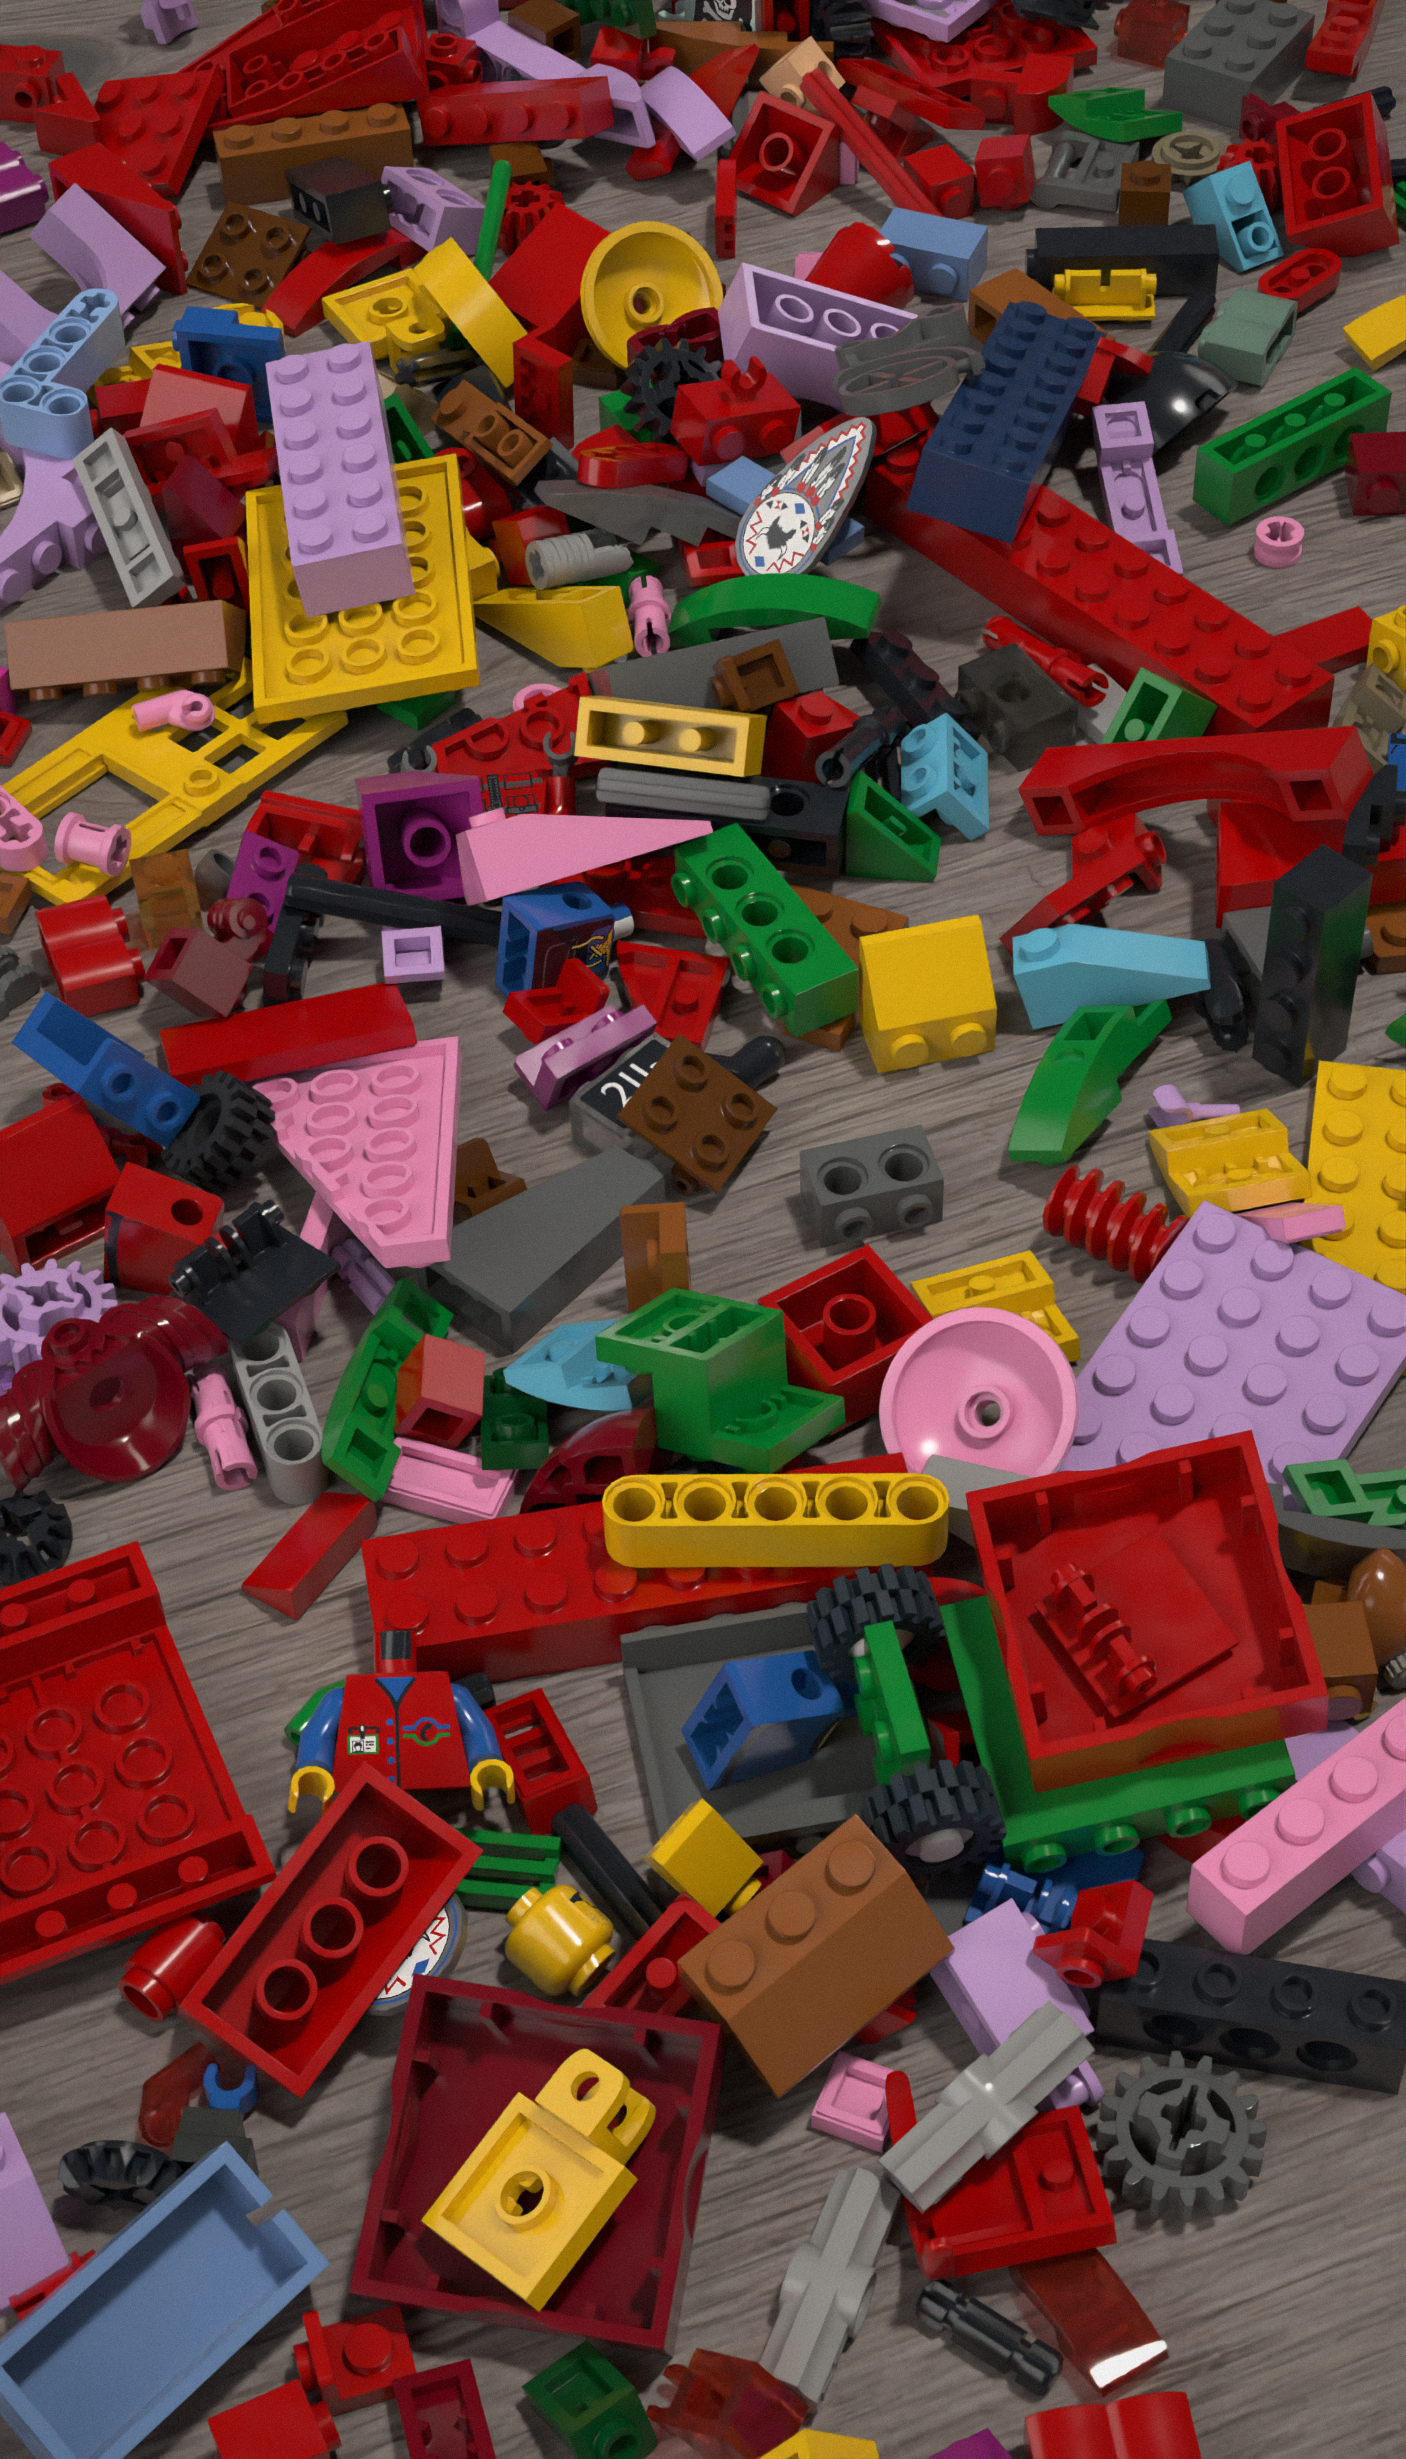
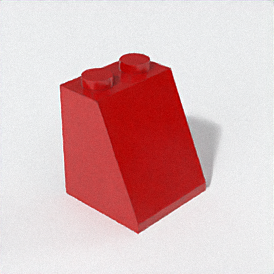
[488,202,643,358]

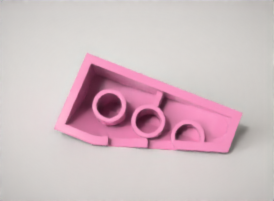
[456,807,713,906]

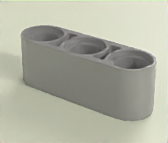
[230,1321,330,1505]

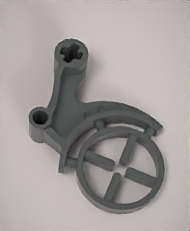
[832,303,986,416]

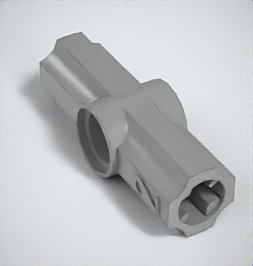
[877,2000,1095,2214]
[753,2167,901,2415]

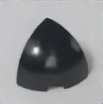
[1104,351,1239,456]

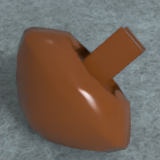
[1311,1547,1406,1672]

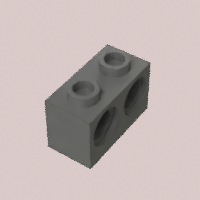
[800,1125,944,1248]

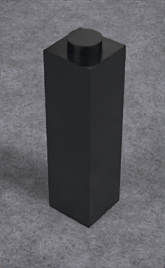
[1025,224,1219,297]

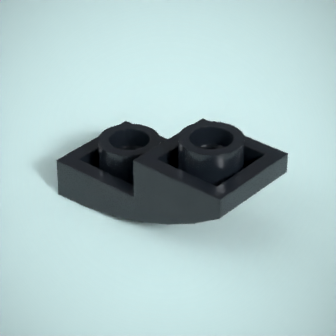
[1342,764,1406,869]

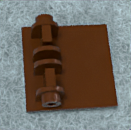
[186,201,312,310]
[616,1033,778,1195]

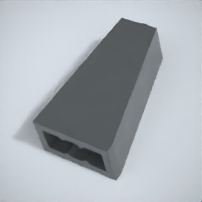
[417,1145,666,1354]

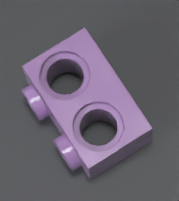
[381,166,485,255]

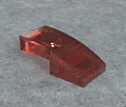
[1008,2248,1169,2398]

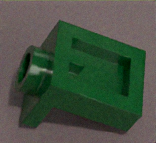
[521,2340,658,2459]

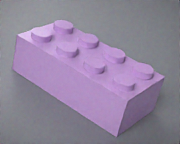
[718,262,933,412]

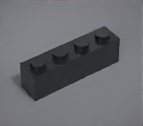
[1252,844,1373,1089]

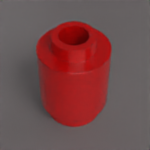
[118,1910,226,2023]

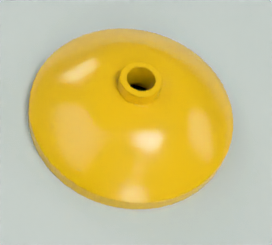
[580,221,723,371]

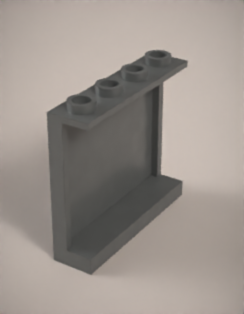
[620,1602,937,1889]

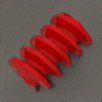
[1042,1165,1190,1284]

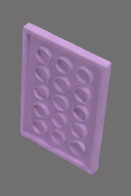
[1056,1200,1406,1512]

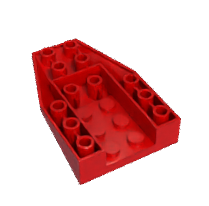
[177,0,429,144]

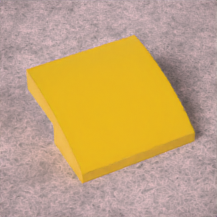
[1148,1108,1312,1219]
[910,1250,1081,1362]

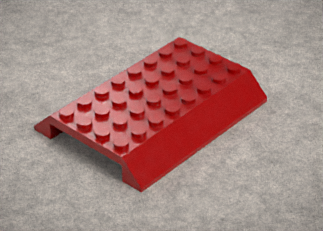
[0,1541,277,1986]

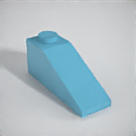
[1012,924,1211,1030]

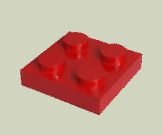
[999,840,1146,958]

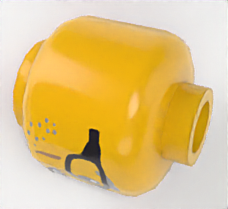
[505,1884,616,1996]

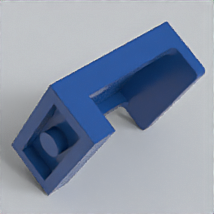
[11,991,200,1149]

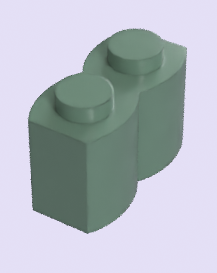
[1198,288,1298,386]

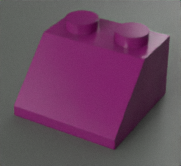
[355,771,483,900]

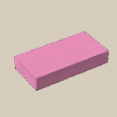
[1235,1202,1346,1244]
[378,1435,520,1524]

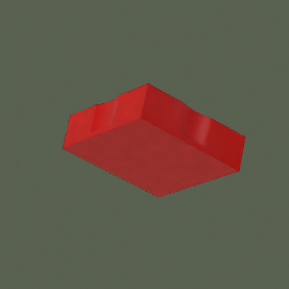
[965,1430,1329,1793]

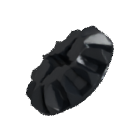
[0,1489,73,1584]
[57,2140,185,2213]

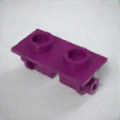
[226,830,299,933]

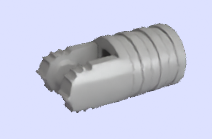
[525,529,634,590]

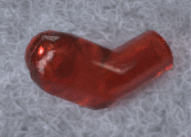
[138,2041,221,2148]

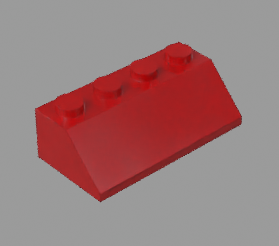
[178,1761,484,2099]

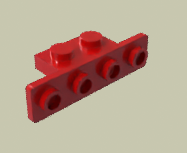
[123,407,279,511]

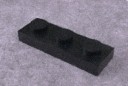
[849,629,982,742]

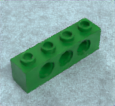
[1192,367,1392,526]
[671,822,858,1038]

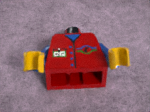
[287,1630,515,1816]

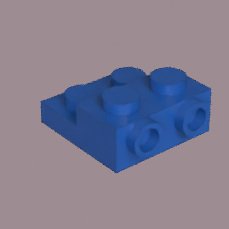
[172,306,285,424]

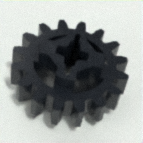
[620,338,722,447]

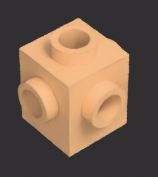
[759,36,845,117]

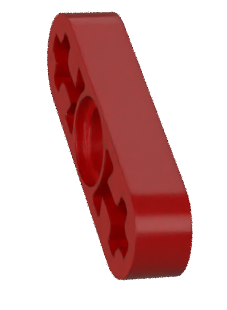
[576,442,690,489]

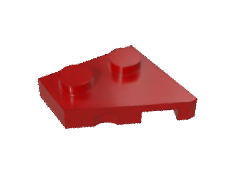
[616,941,730,1052]

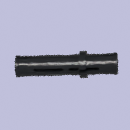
[815,705,906,788]

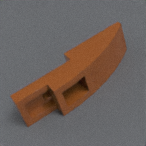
[430,379,554,487]

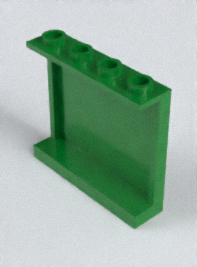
[939,1595,1295,1874]

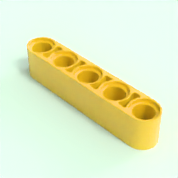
[602,1473,950,1568]

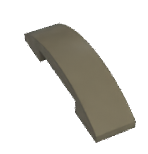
[1332,663,1406,775]

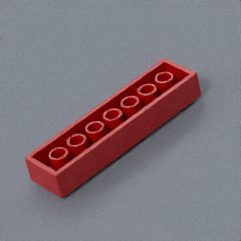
[360,1452,933,1683]

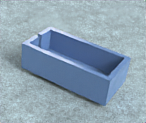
[0,2141,330,2459]

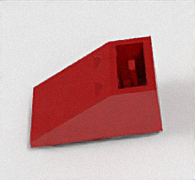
[48,142,188,296]

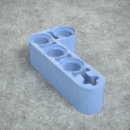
[0,288,125,459]

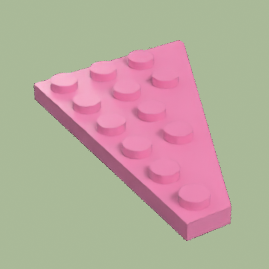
[244,1036,462,1268]

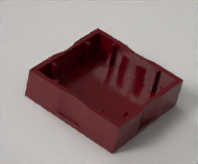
[349,1973,728,2357]

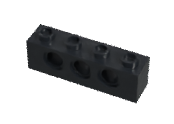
[605,761,850,878]
[1095,1938,1406,2095]

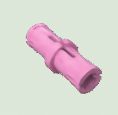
[627,576,671,657]
[186,1363,258,1491]

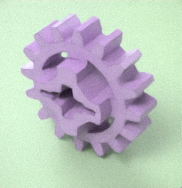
[0,1259,118,1373]

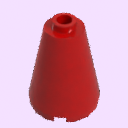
[804,222,915,310]

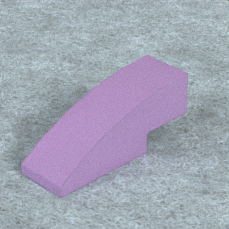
[572,63,656,148]

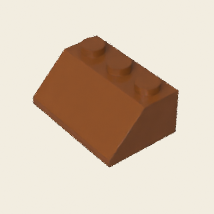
[677,1813,955,2100]

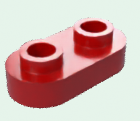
[1257,248,1342,313]

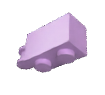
[929,1898,1104,2112]

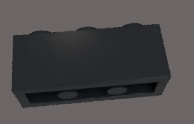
[284,156,394,245]

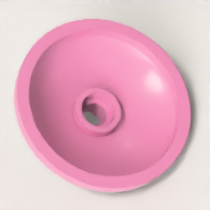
[879,1307,1079,1477]

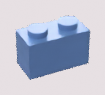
[879,207,988,302]

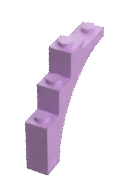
[0,361,108,613]

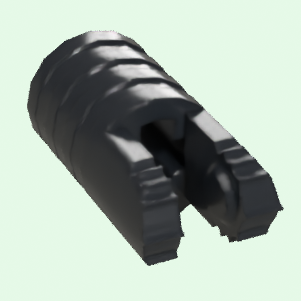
[1189,939,1249,1053]

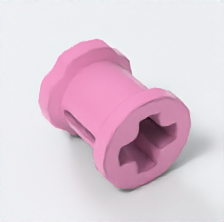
[54,812,131,877]

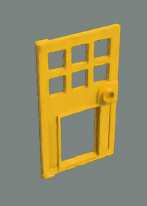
[0,656,348,906]

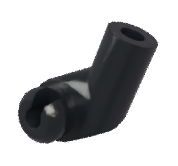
[704,1036,785,1089]

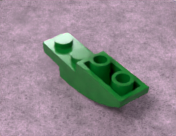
[1008,999,1172,1166]

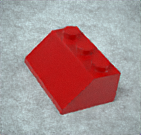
[1275,91,1400,258]

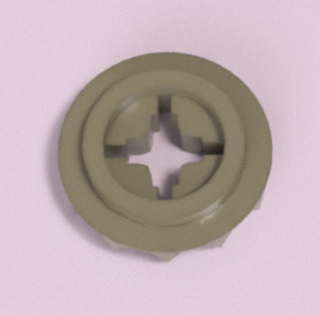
[1151,131,1227,186]

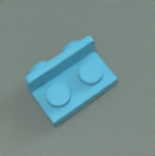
[901,713,989,841]

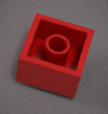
[758,1244,934,1436]

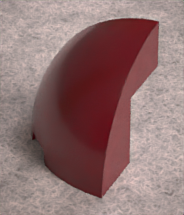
[519,1407,674,1514]

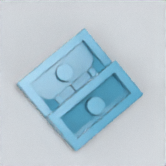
[503,1319,653,1411]

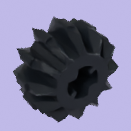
[809,0,874,67]

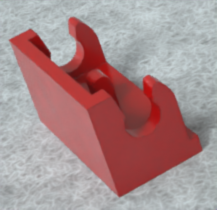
[246,790,367,885]

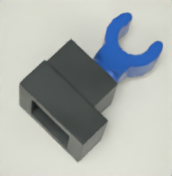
[170,2063,259,2177]

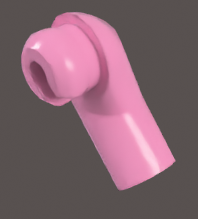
[132,690,215,732]

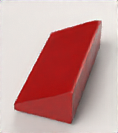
[241,1492,378,1621]

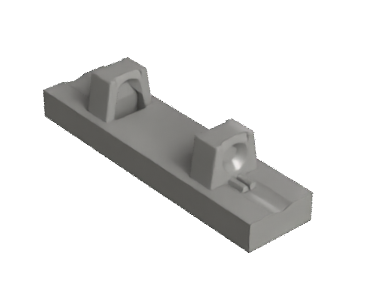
[72,427,187,609]

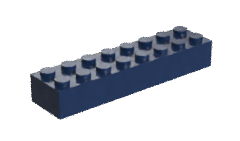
[906,301,1107,544]

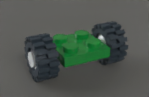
[805,1564,1007,1881]

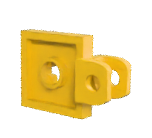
[322,268,452,374]
[421,2049,656,2312]

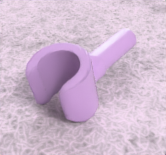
[1148,1085,1240,1128]

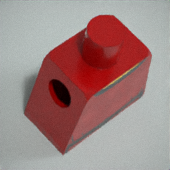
[103,1162,227,1296]

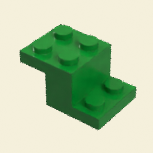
[595,1287,845,1474]

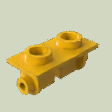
[1052,269,1156,323]

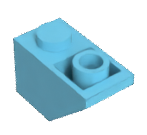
[1182,161,1284,273]

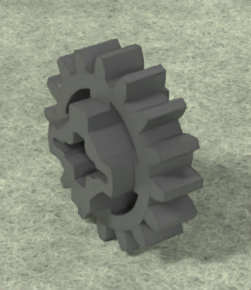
[1096,2051,1267,2222]

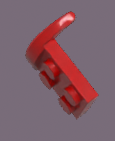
[885,2071,1117,2280]

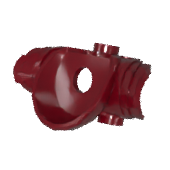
[0,1295,228,1492]

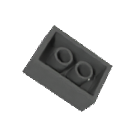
[1162,0,1315,131]

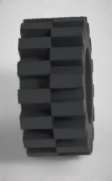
[161,1071,275,1194]

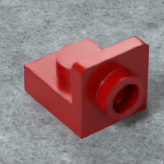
[1032,1879,1154,1988]
[293,2305,417,2417]

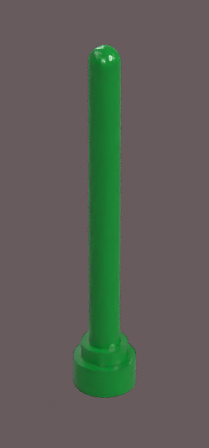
[447,160,512,349]

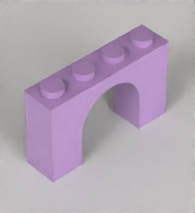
[0,183,166,367]

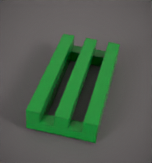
[453,1827,562,1910]

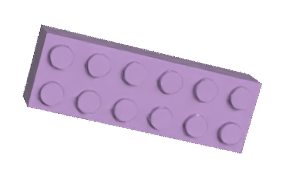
[265,341,416,618]

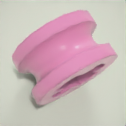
[1254,516,1304,568]

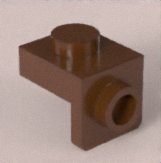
[709,638,800,714]
[453,1137,528,1223]

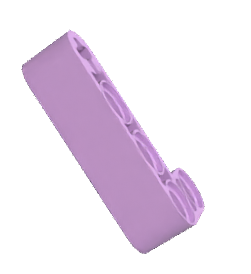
[435,0,586,83]

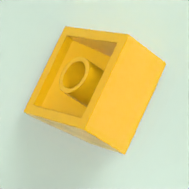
[859,914,997,1073]

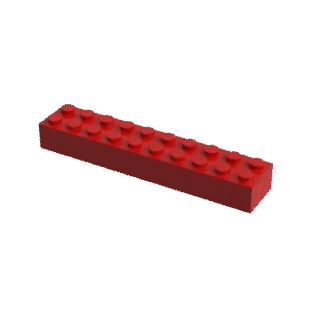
[865,423,1335,737]

